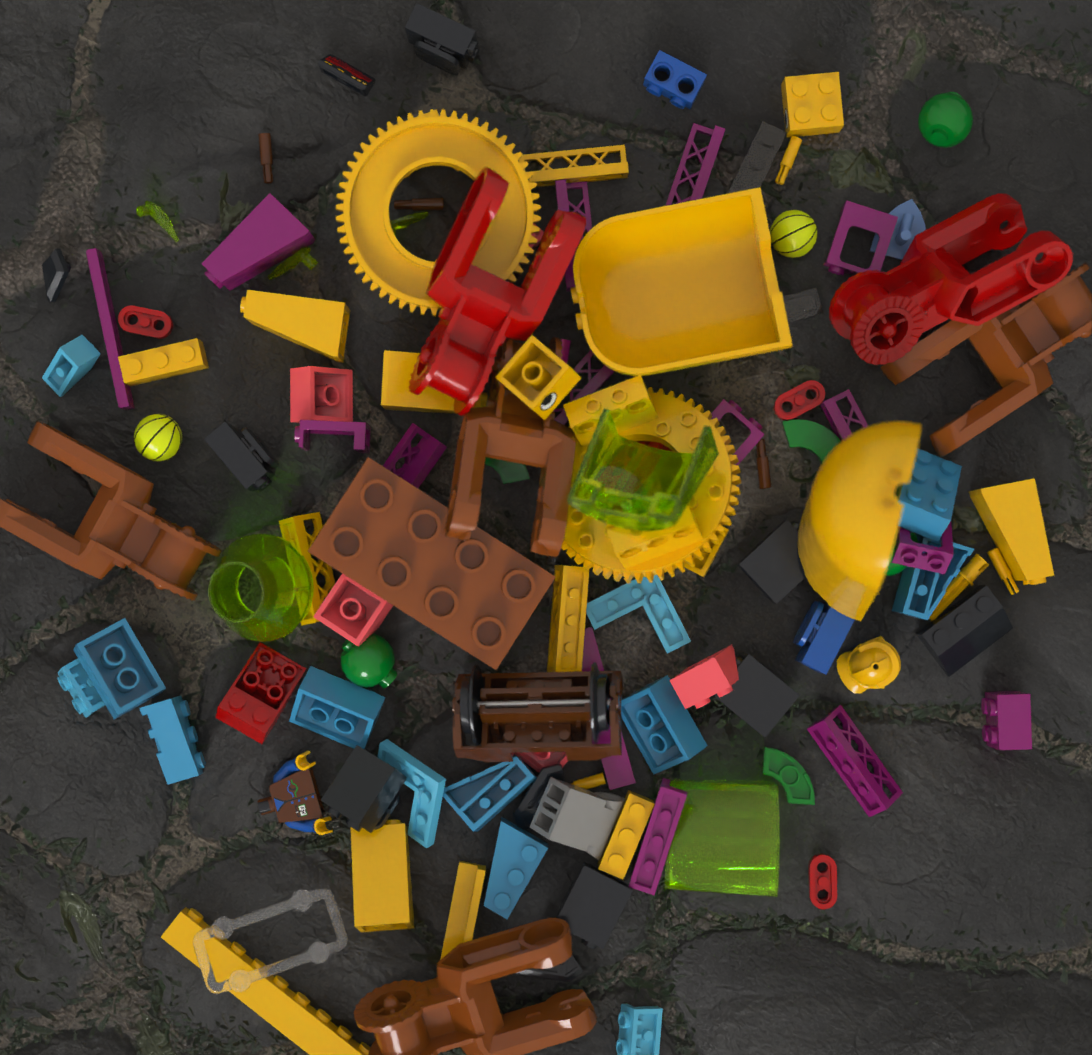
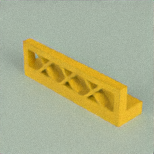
[519,145,629,187]
[279,512,335,626]
[547,565,589,672]
[440,861,486,960]

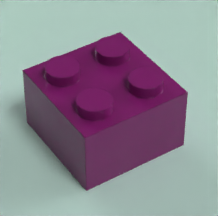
[981,691,1032,750]

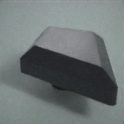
[42,249,71,302]

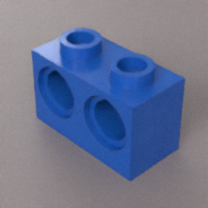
[643,50,707,109]

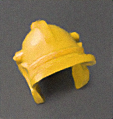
[837,636,901,694]

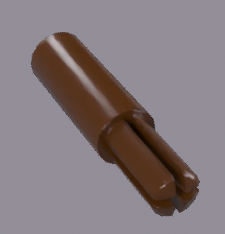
[258,133,273,184]
[394,198,444,210]
[756,439,772,489]

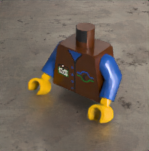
[257,751,333,835]

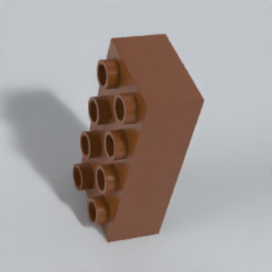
[308,457,556,670]

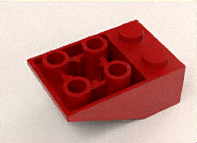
[216,642,306,744]

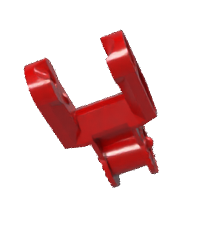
[408,167,586,416]
[829,193,1073,365]

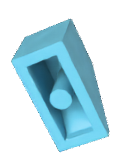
[42,335,100,397]

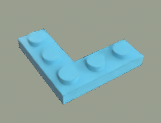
[586,575,691,654]
[378,739,446,848]

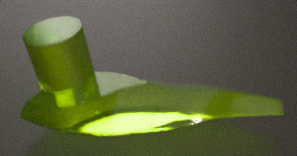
[136,201,179,243]
[390,212,429,238]
[268,247,318,280]

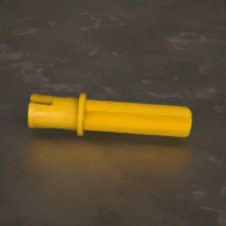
[929,554,989,621]

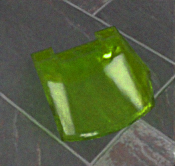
[567,409,719,531]
[664,780,780,897]

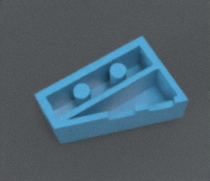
[892,533,974,620]
[139,696,205,785]
[443,756,537,832]
[484,817,548,919]

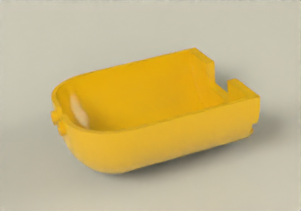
[571,187,792,376]
[798,421,921,621]

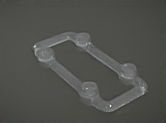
[193,888,348,994]

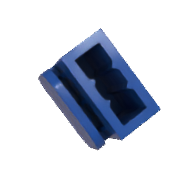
[793,601,855,675]

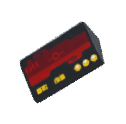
[318,54,376,96]

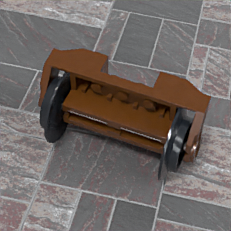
[452,662,623,762]

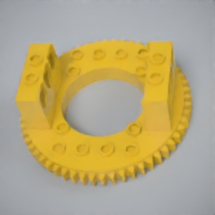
[336,109,541,316]
[561,376,741,584]

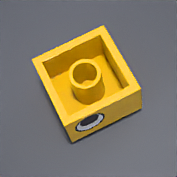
[781,72,844,138]
[495,335,581,420]

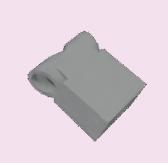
[530,777,625,861]

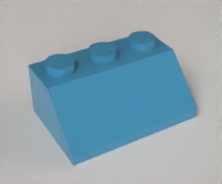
[289,666,385,749]
[621,675,708,775]

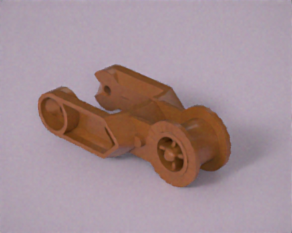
[880,262,1092,458]
[445,337,576,557]
[0,421,222,601]
[354,918,597,1055]

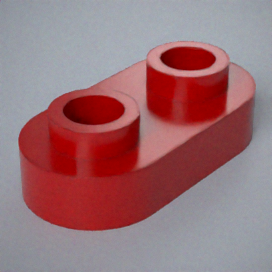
[118,305,173,339]
[773,380,825,421]
[808,853,837,909]

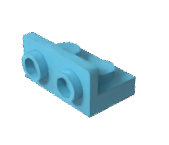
[57,658,105,718]
[616,1003,663,1055]

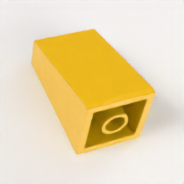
[240,290,350,363]
[381,350,489,414]
[969,478,1054,585]
[351,820,414,933]

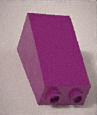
[201,193,315,291]

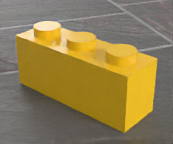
[118,338,209,386]
[597,790,655,879]

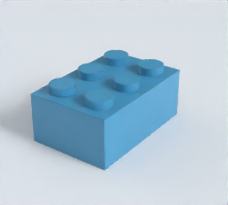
[894,448,962,542]
[73,618,166,720]

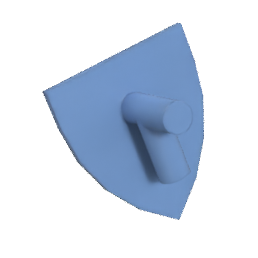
[870,199,926,260]

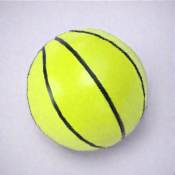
[770,210,818,258]
[134,414,182,462]

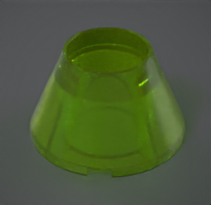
[208,533,313,642]

